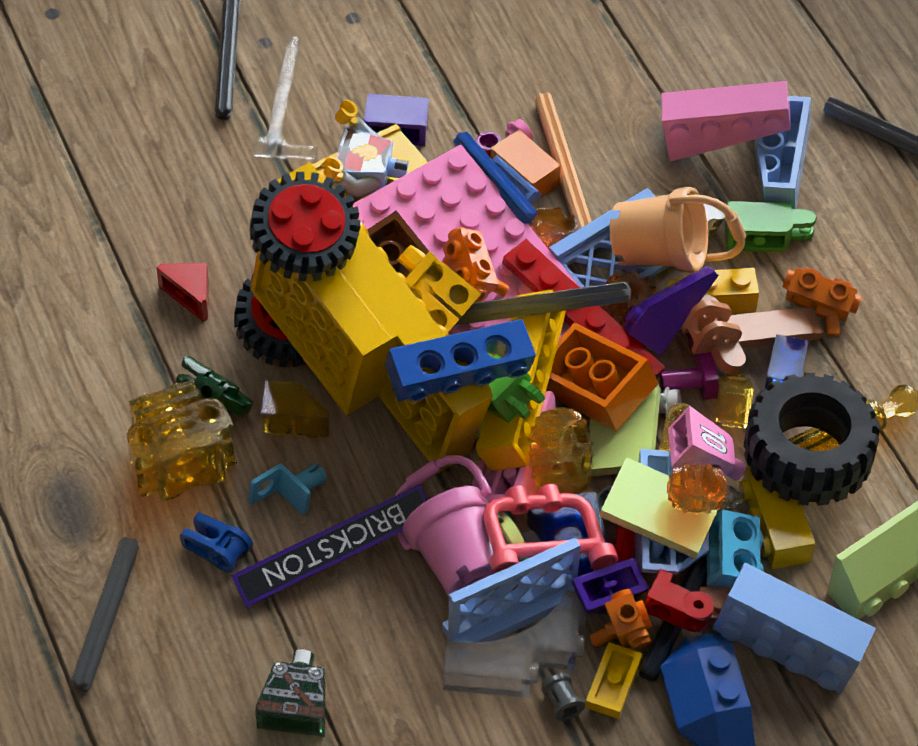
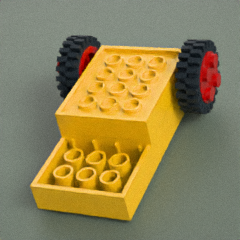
[234,162,493,473]

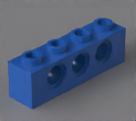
[385,319,536,402]

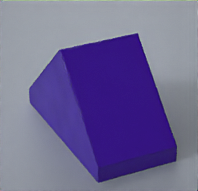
[571,558,649,615]

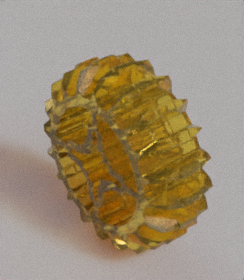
[527,407,594,496]

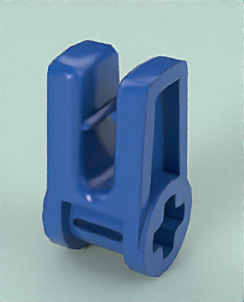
[180,512,253,573]

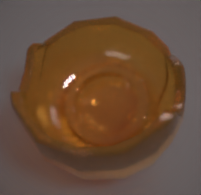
[527,207,578,249]

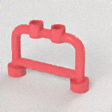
[483,484,618,574]

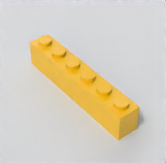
[476,290,566,471]

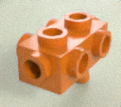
[442,227,509,303]
[782,267,862,337]
[590,589,653,650]

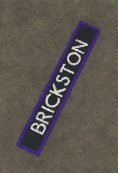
[231,484,427,608]

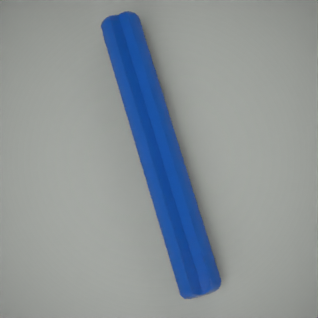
[453,132,537,224]

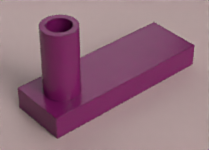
[660,333,719,400]

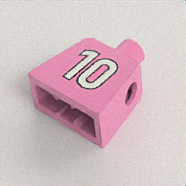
[668,406,746,487]

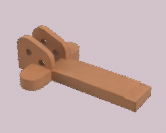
[681,294,824,375]

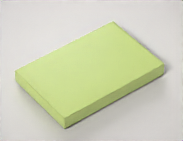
[585,384,661,477]
[599,457,722,559]

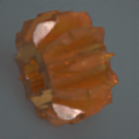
[602,269,656,325]
[667,462,727,515]

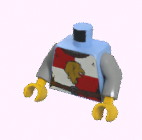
[322,100,409,198]

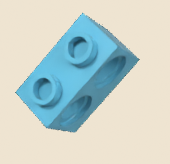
[707,509,764,588]

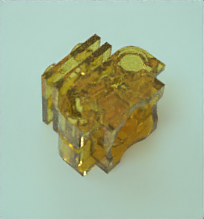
[126,379,237,502]

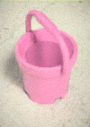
[395,455,494,597]

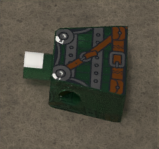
[255,649,326,737]

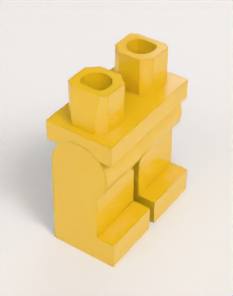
[397,245,481,332]

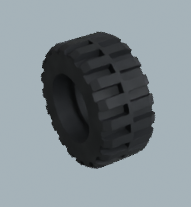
[743,373,880,506]

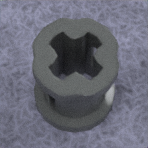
[541,672,585,721]

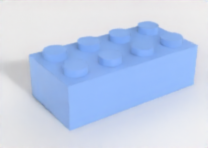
[712,563,876,694]

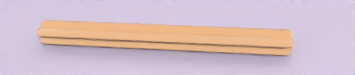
[535,92,592,231]

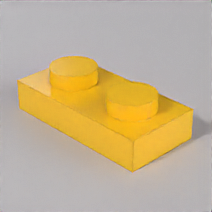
[585,642,643,719]

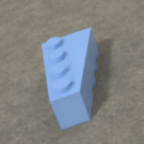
[753,96,811,209]

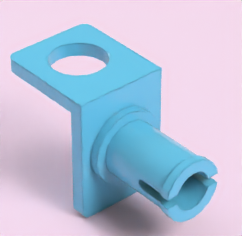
[248,463,327,515]

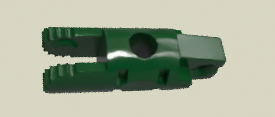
[175,356,254,416]

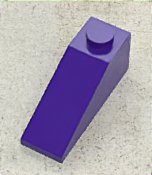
[624,265,719,356]

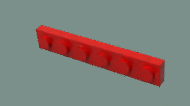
[502,238,665,379]

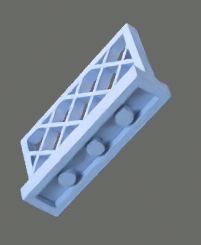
[549,188,669,308]
[442,538,581,656]

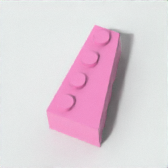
[662,81,791,162]

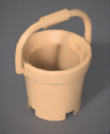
[610,187,746,272]

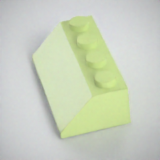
[827,501,918,620]

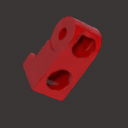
[645,569,714,632]

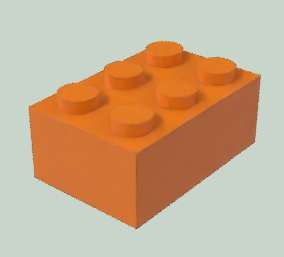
[546,322,659,432]

